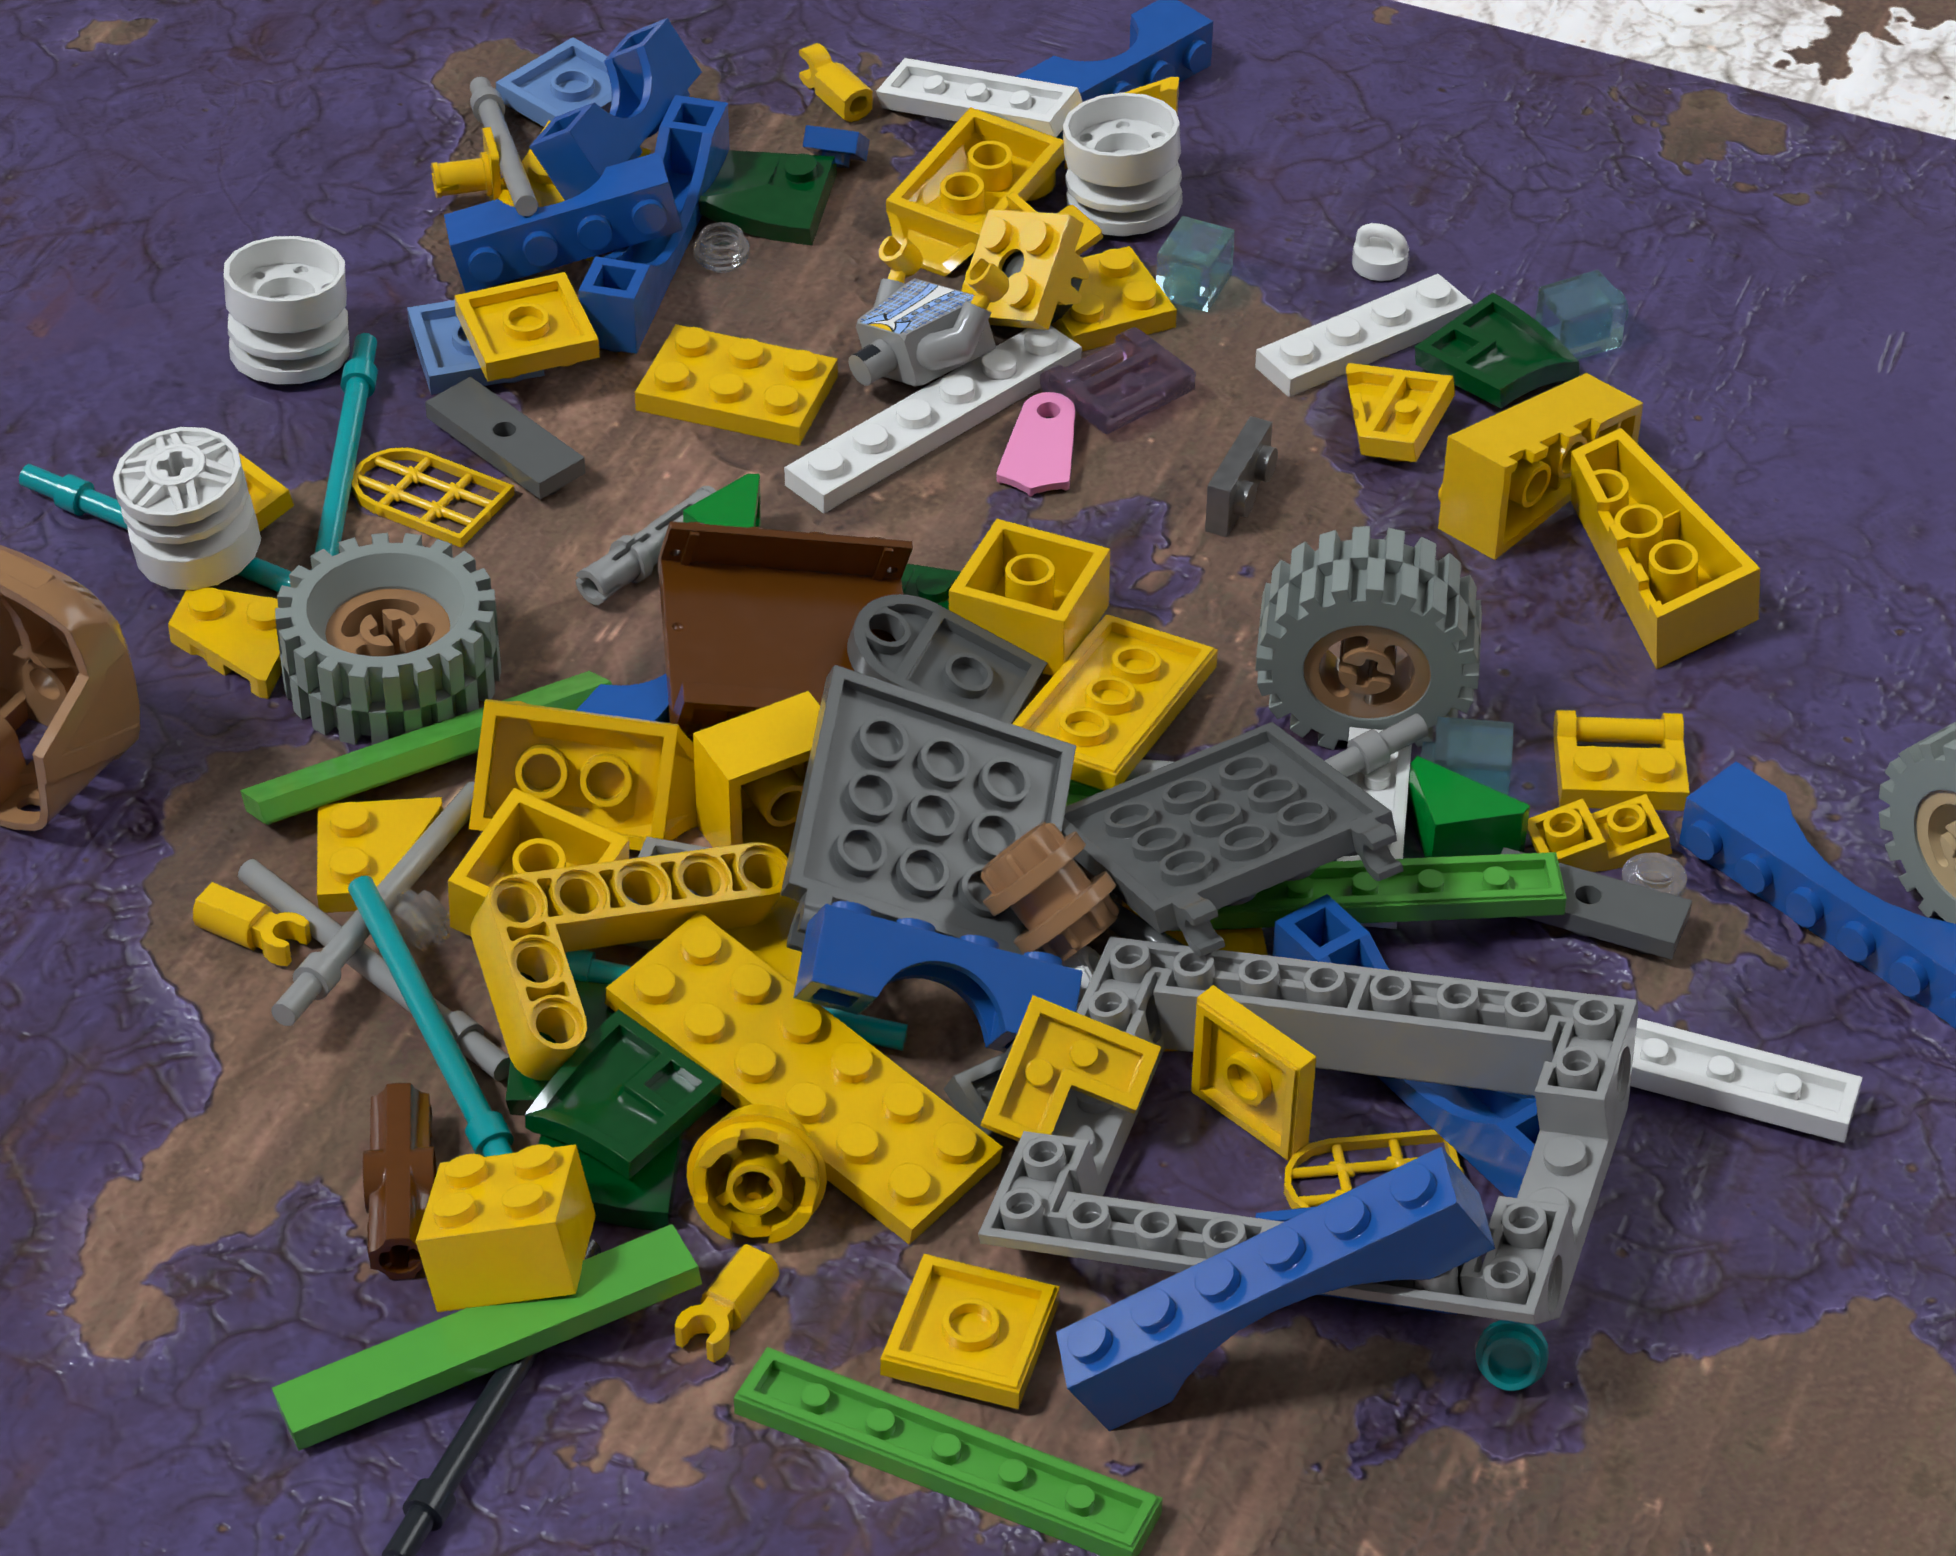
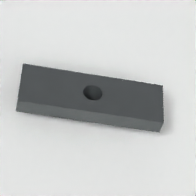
[425,377,586,500]
[1501,847,1692,960]

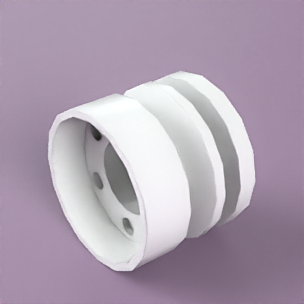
[1063,93,1182,236]
[224,236,350,384]
[113,427,261,590]

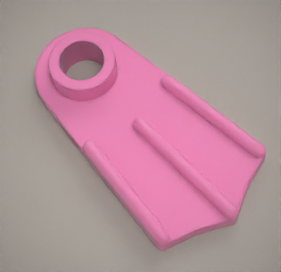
[996,392,1075,497]

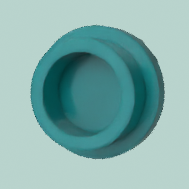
[1476,1320,1549,1391]

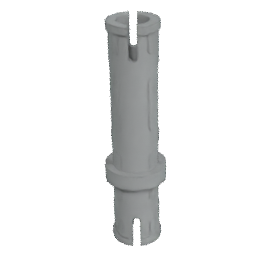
[575,486,716,605]

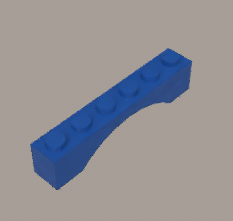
[578,95,730,354]
[1679,761,1956,1029]
[1272,894,1540,1198]
[1056,1147,1495,1431]

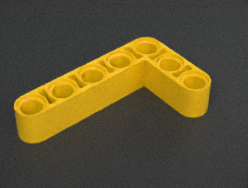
[470,842,788,1080]

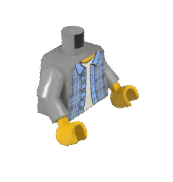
[848,236,1009,386]

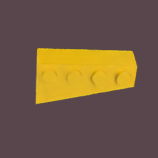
[1438,373,1643,560]
[1571,428,1760,669]

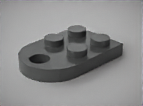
[847,594,1047,724]

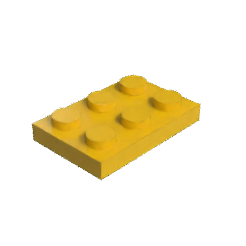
[635,324,838,446]

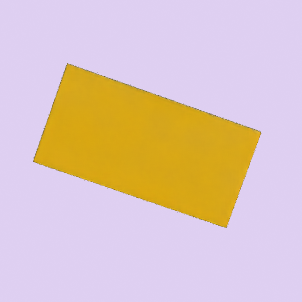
[1012,615,1218,791]

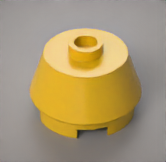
[687,1104,827,1244]

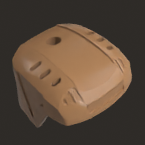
[0,545,140,831]

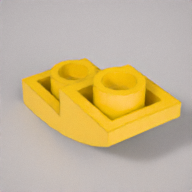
[1527,794,1672,872]

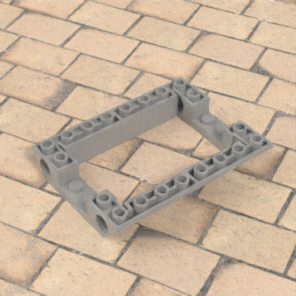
[978,937,1638,1325]

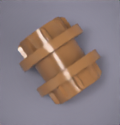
[981,821,1119,961]

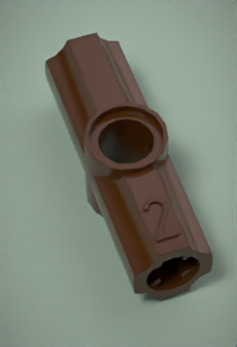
[363,1083,437,1280]

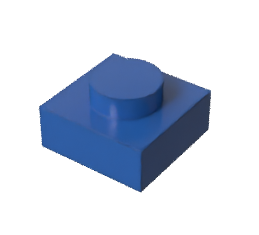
[803,125,870,168]

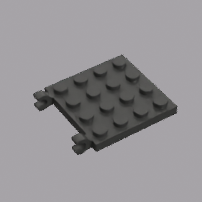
[780,664,1076,955]
[1061,722,1403,957]

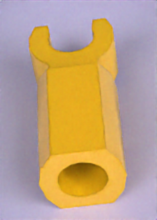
[799,43,873,122]
[193,882,311,966]
[675,1244,780,1363]

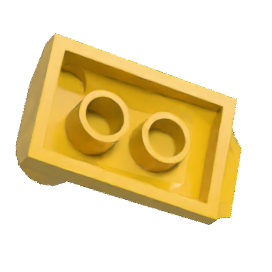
[886,107,1065,277]
[469,699,697,851]

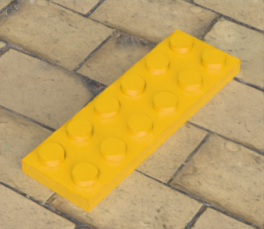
[605,911,1003,1245]

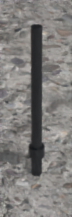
[382,1239,601,1556]

